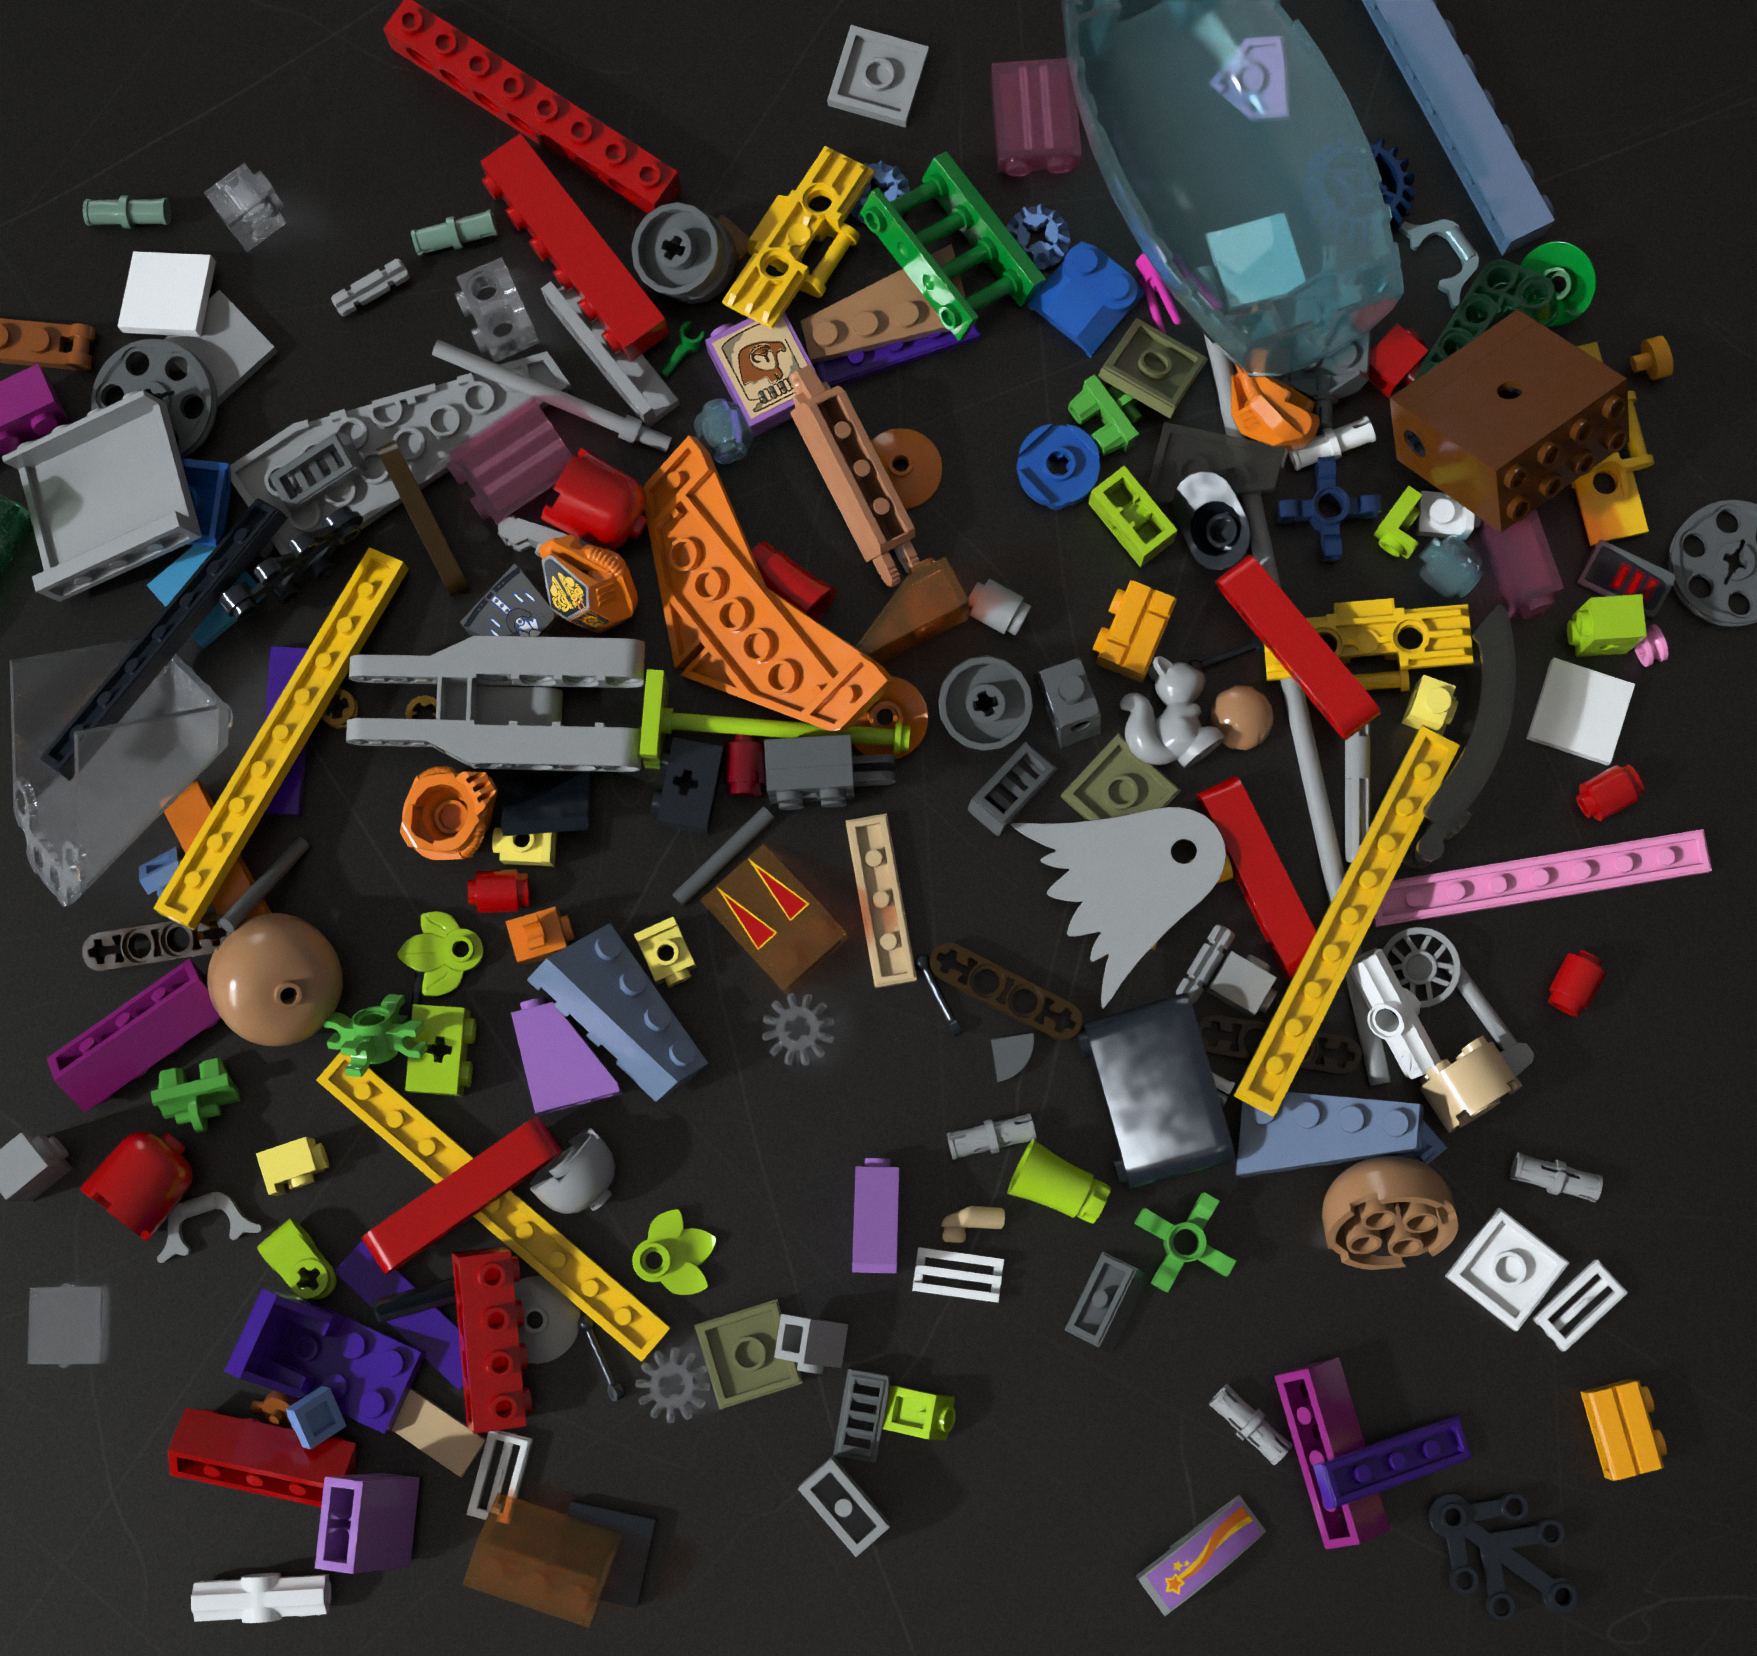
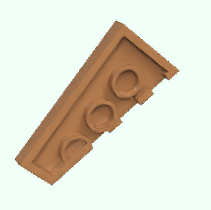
[800,244,966,365]

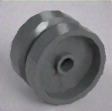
[631,202,737,304]
[937,655,1033,751]

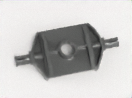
[1283,246,1374,428]

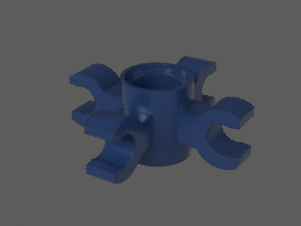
[1276,456,1382,562]

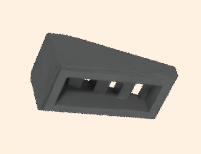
[269,432,368,512]
[968,742,1057,836]
[833,1368,891,1463]

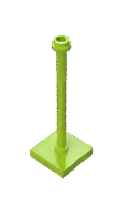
[639,669,910,769]

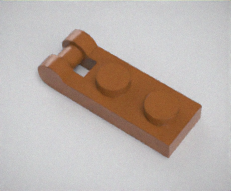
[0,318,97,371]

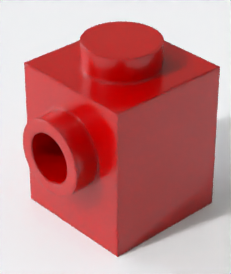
[1368,323,1429,398]

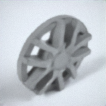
[1383,927,1461,1008]

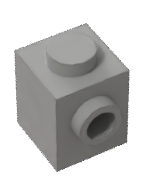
[1206,951,1277,1018]
[774,1314,848,1374]

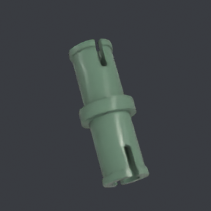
[83,195,172,228]
[411,209,498,256]

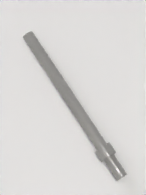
[432,339,672,453]

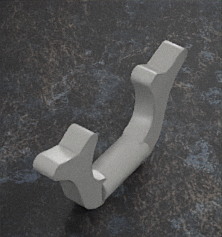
[1398,219,1479,309]
[157,1192,263,1263]

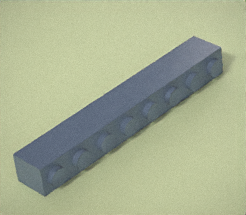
[1362,0,1555,256]

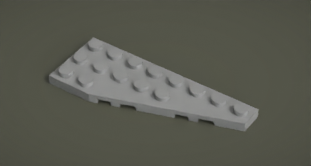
[230,351,572,555]

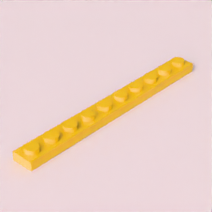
[153,547,409,931]
[1234,726,1460,1117]
[316,1052,671,1362]

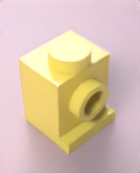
[1402,675,1458,736]
[492,827,557,867]
[634,917,697,987]
[256,1137,329,1196]

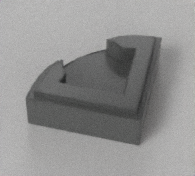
[991,1033,1034,1083]

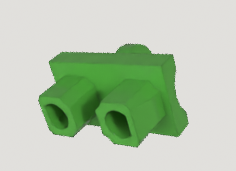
[1068,374,1142,456]
[151,1058,240,1133]

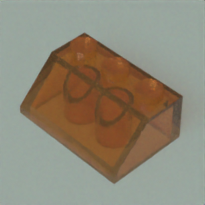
[462,1493,623,1628]

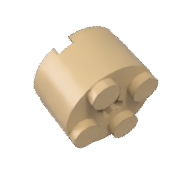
[1419,1036,1523,1133]

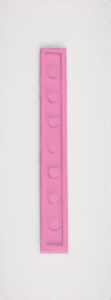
[1372,829,1712,928]

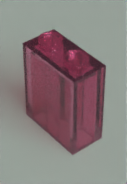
[990,58,1081,176]
[445,396,572,524]
[1477,509,1564,620]

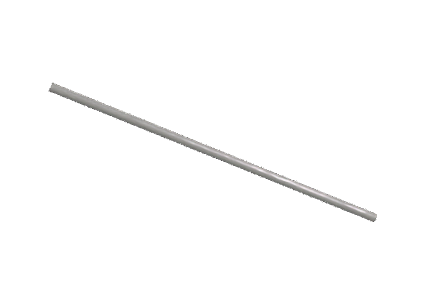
[1191,268,1391,1086]

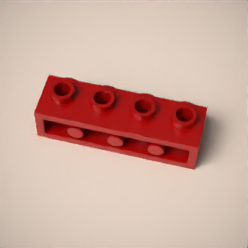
[452,1246,532,1434]
[168,1407,357,1507]

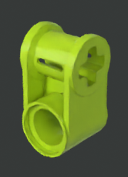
[257,1218,337,1300]

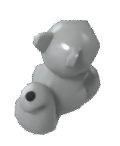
[1120,656,1225,768]

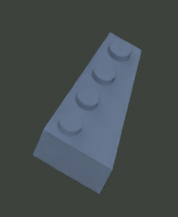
[527,923,708,1102]
[1236,1092,1424,1178]

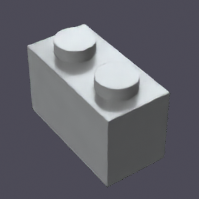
[0,1132,73,1202]
[798,1455,890,1557]

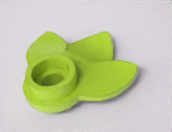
[397,911,484,997]
[632,1209,716,1295]

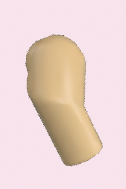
[941,1206,1005,1243]

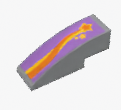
[1136,1495,1266,1616]

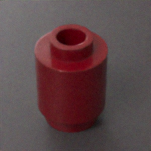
[724,735,766,797]

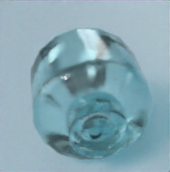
[694,398,753,464]
[1419,535,1484,598]

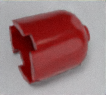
[541,447,649,551]
[79,1131,193,1242]

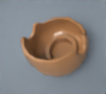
[1210,685,1274,750]

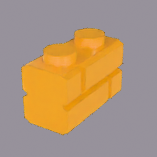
[1092,580,1177,683]
[1580,1379,1667,1481]

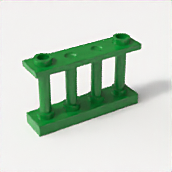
[860,151,1046,342]

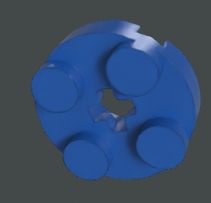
[1016,424,1100,510]

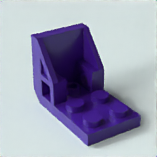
[224,1288,426,1434]

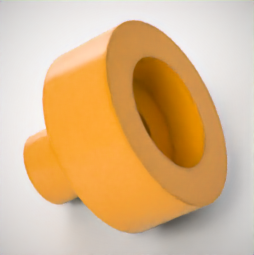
[1630,335,1673,380]

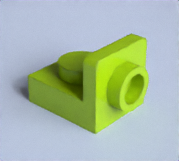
[1373,486,1422,559]
[882,1385,956,1440]

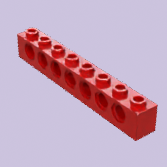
[383,0,681,214]

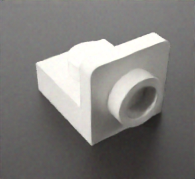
[1416,491,1481,540]

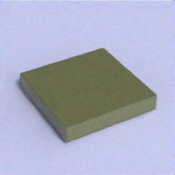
[1098,318,1208,418]
[1061,733,1181,821]
[694,1299,804,1409]

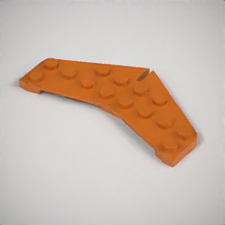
[643,436,895,732]

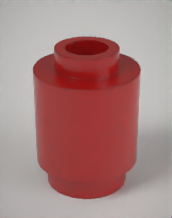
[1576,764,1644,822]
[468,869,530,913]
[1548,950,1607,1017]

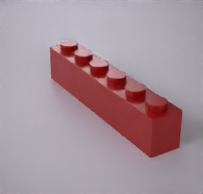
[480,133,670,362]

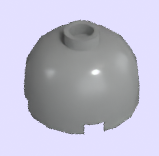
[530,1128,616,1214]

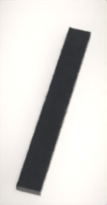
[40,498,288,781]

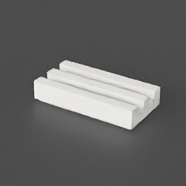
[912,1247,1004,1303]
[1532,1260,1628,1351]
[466,1430,533,1526]

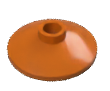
[871,428,942,510]
[852,676,928,759]

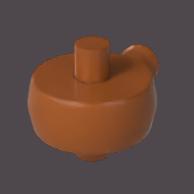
[251,1390,301,1428]

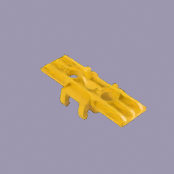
[722,146,875,330]
[1571,342,1655,546]
[1264,598,1473,692]

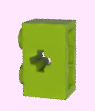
[1088,465,1178,568]
[1567,594,1647,657]
[405,1004,477,1096]

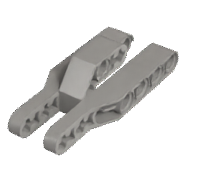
[346,636,645,772]

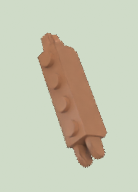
[789,364,922,587]

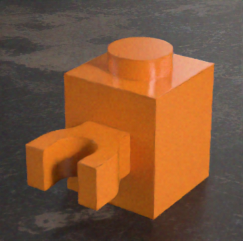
[505,907,575,966]

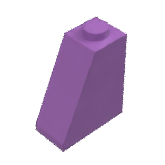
[511,997,624,1115]
[852,1158,899,1273]

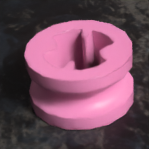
[1634,624,1669,667]

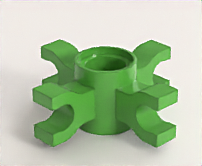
[323,994,428,1077]
[1134,1192,1236,1292]

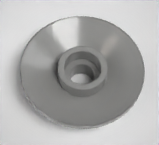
[514,1276,581,1364]

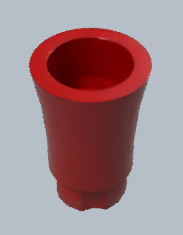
[751,541,837,622]

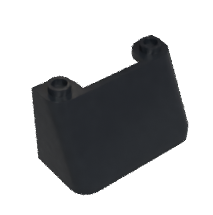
[1077,993,1235,1191]

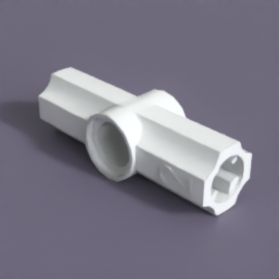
[1348,948,1441,1079]
[191,1573,332,1623]

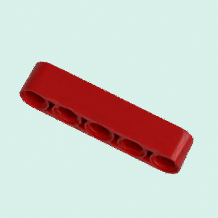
[1215,554,1381,740]
[1196,776,1316,981]
[361,1116,563,1275]

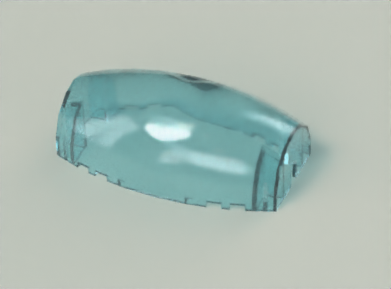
[1062,0,1404,378]

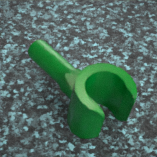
[660,321,704,378]

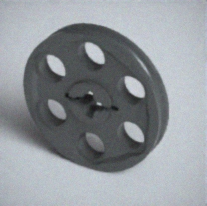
[91,339,218,459]
[1667,500,1757,627]

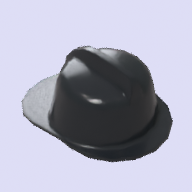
[1173,471,1252,570]

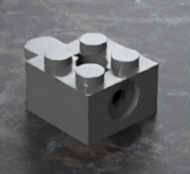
[764,735,897,810]

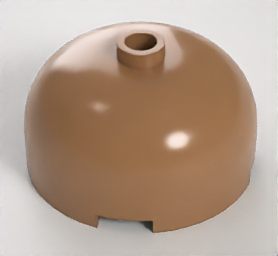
[207,913,343,1047]
[1322,1155,1459,1270]

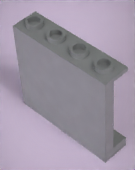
[2,390,202,602]

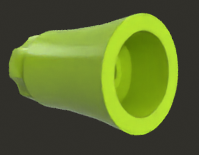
[1007,1139,1111,1224]

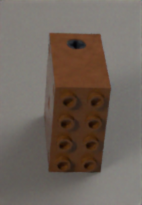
[1389,309,1630,533]

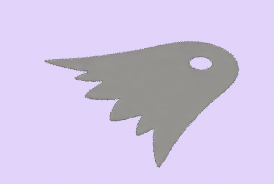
[1011,807,1226,1008]

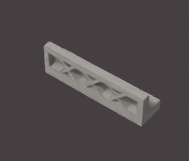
[541,281,680,428]

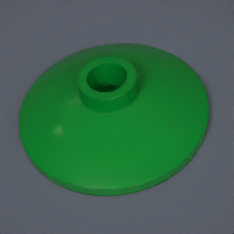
[1515,242,1597,326]

